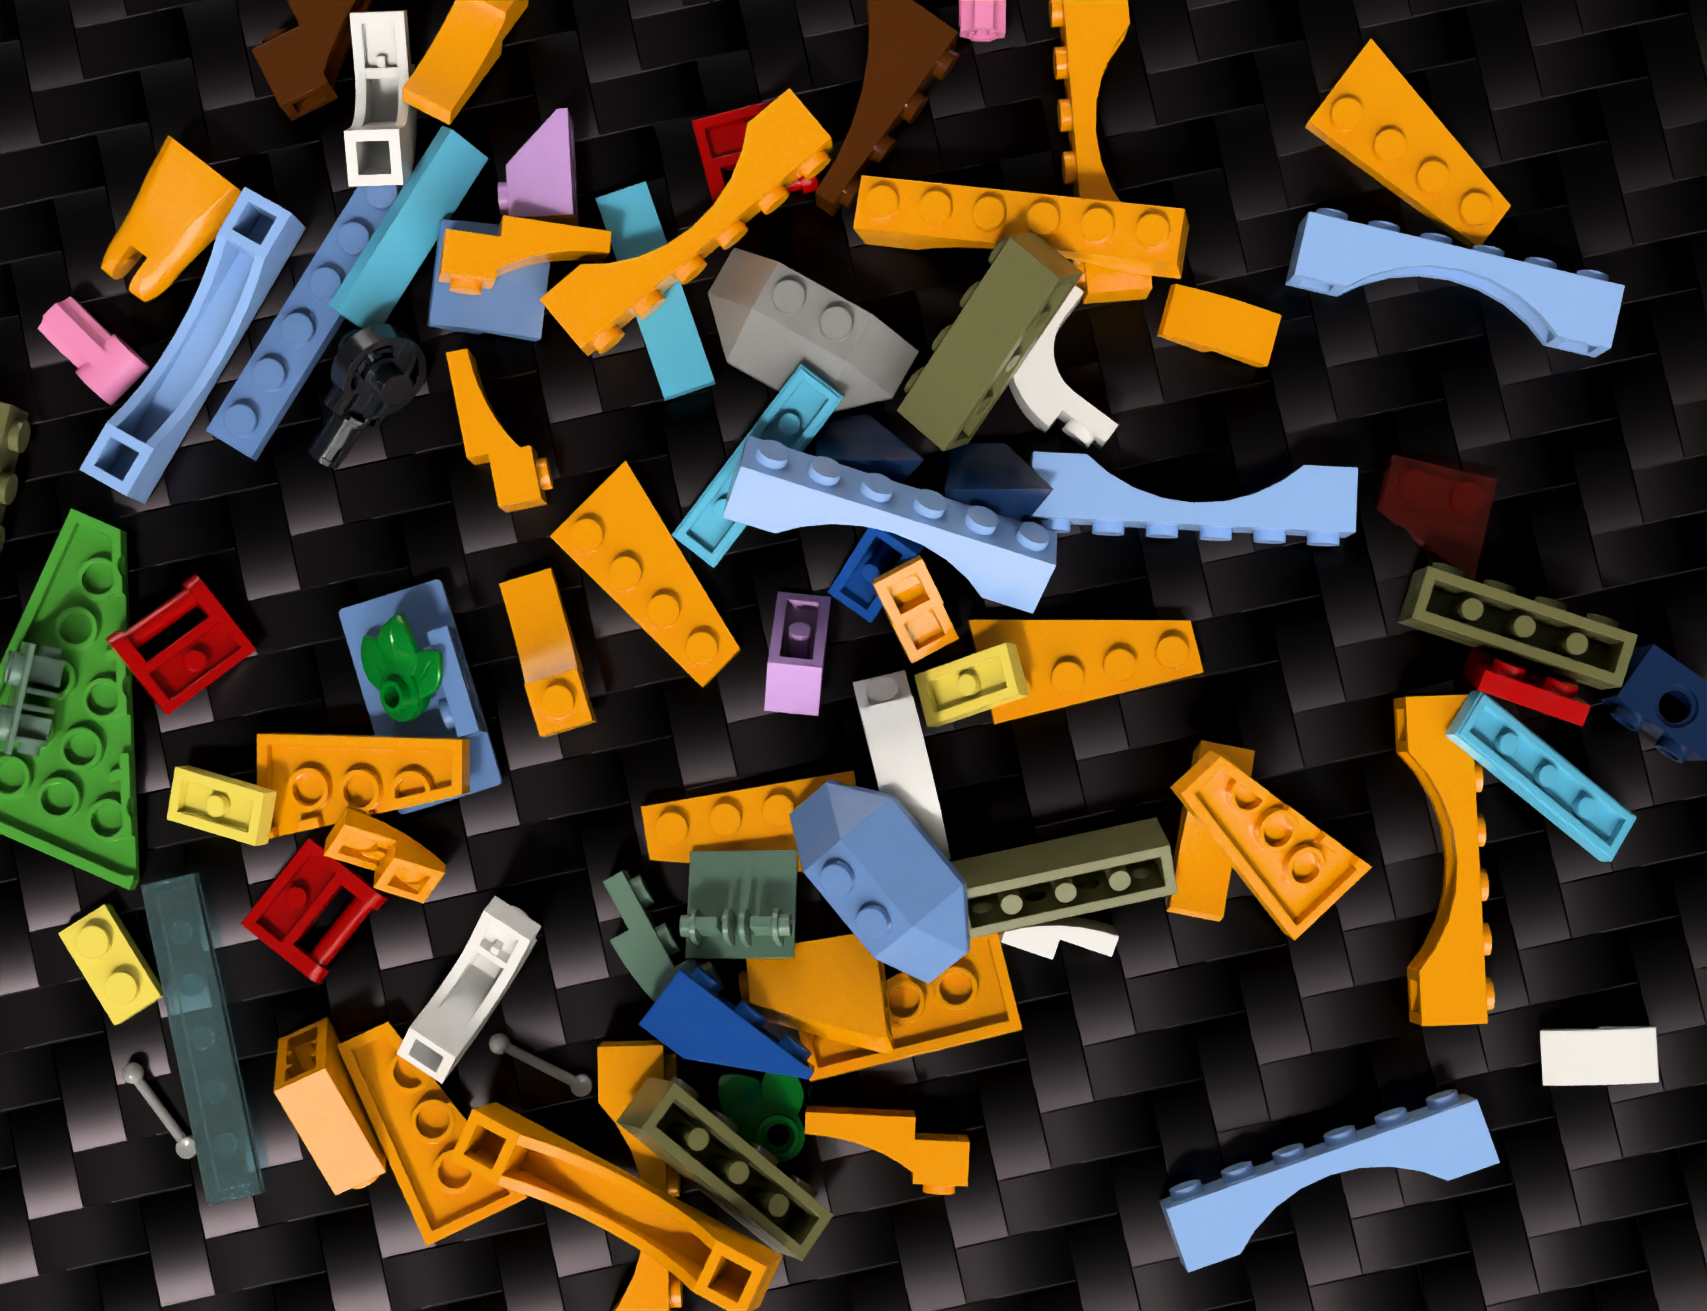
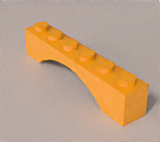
[1049,0,1152,304]
[539,88,833,356]
[853,175,1189,279]
[1394,694,1495,1026]
[597,1040,683,1311]
[449,1102,783,1311]

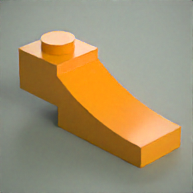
[402,0,529,125]
[438,215,612,295]
[446,348,554,513]
[499,568,597,738]
[1166,740,1255,922]
[805,1105,970,1195]

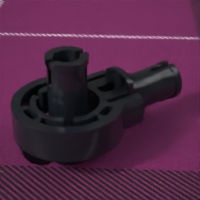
[307,324,427,469]

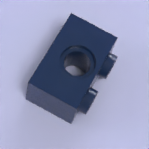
[1600,644,1707,763]

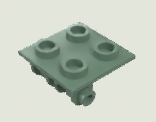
[0,641,66,756]
[679,850,798,959]

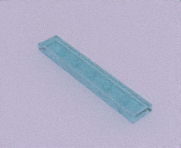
[141,873,265,1206]

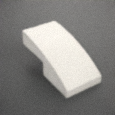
[998,916,1119,960]
[1540,1026,1660,1086]

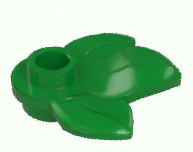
[361,614,443,722]
[718,1072,805,1163]

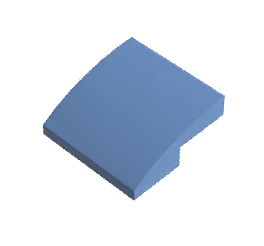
[427,219,550,342]

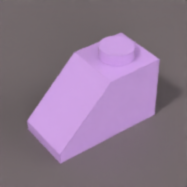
[498,108,579,226]
[764,591,831,716]

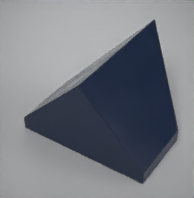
[815,414,924,484]
[945,443,1053,522]

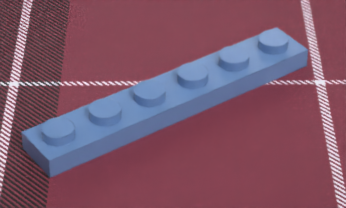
[205,184,405,461]

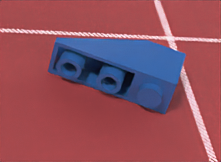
[639,966,815,1079]

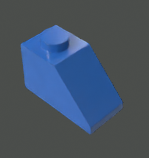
[827,527,925,623]

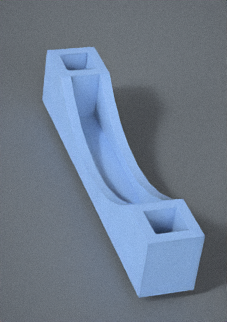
[79,187,306,504]
[1285,208,1625,358]
[723,435,1057,614]
[1027,451,1358,546]
[1159,1089,1500,1273]

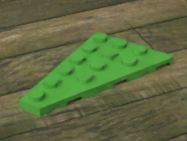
[0,508,140,890]

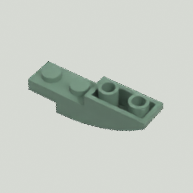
[603,870,726,1002]

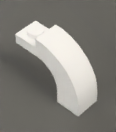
[344,10,417,187]
[1009,285,1118,449]
[853,670,951,859]
[397,896,541,1084]

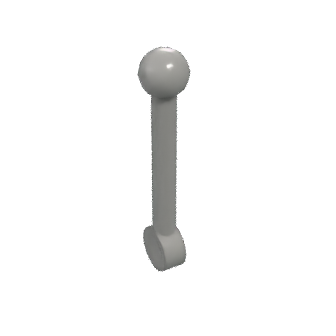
[489,1033,593,1097]
[122,1062,200,1159]

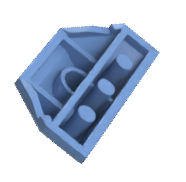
[789,780,971,984]

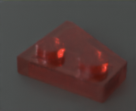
[1377,455,1497,580]

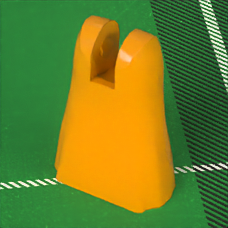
[101,135,242,302]

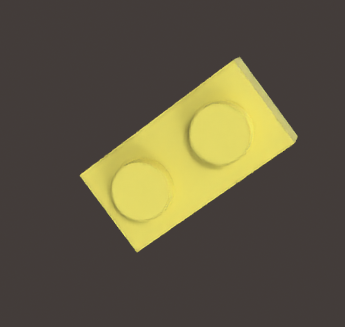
[914,642,1029,727]
[167,765,277,846]
[58,903,167,1026]

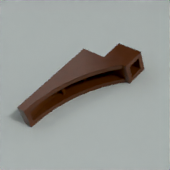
[252,0,377,121]
[815,0,960,217]

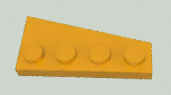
[1305,38,1511,249]
[550,460,741,688]
[968,620,1204,724]
[257,732,470,839]
[1170,750,1372,941]
[641,771,857,872]
[798,933,1022,1082]
[337,1021,528,1247]

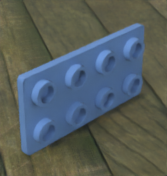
[339,579,503,814]

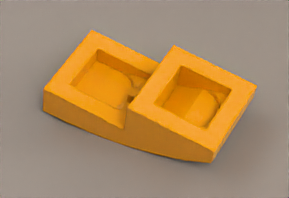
[1157,284,1282,368]
[871,555,959,663]
[324,808,446,903]

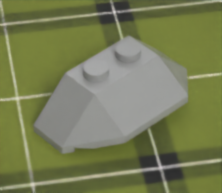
[708,248,919,412]

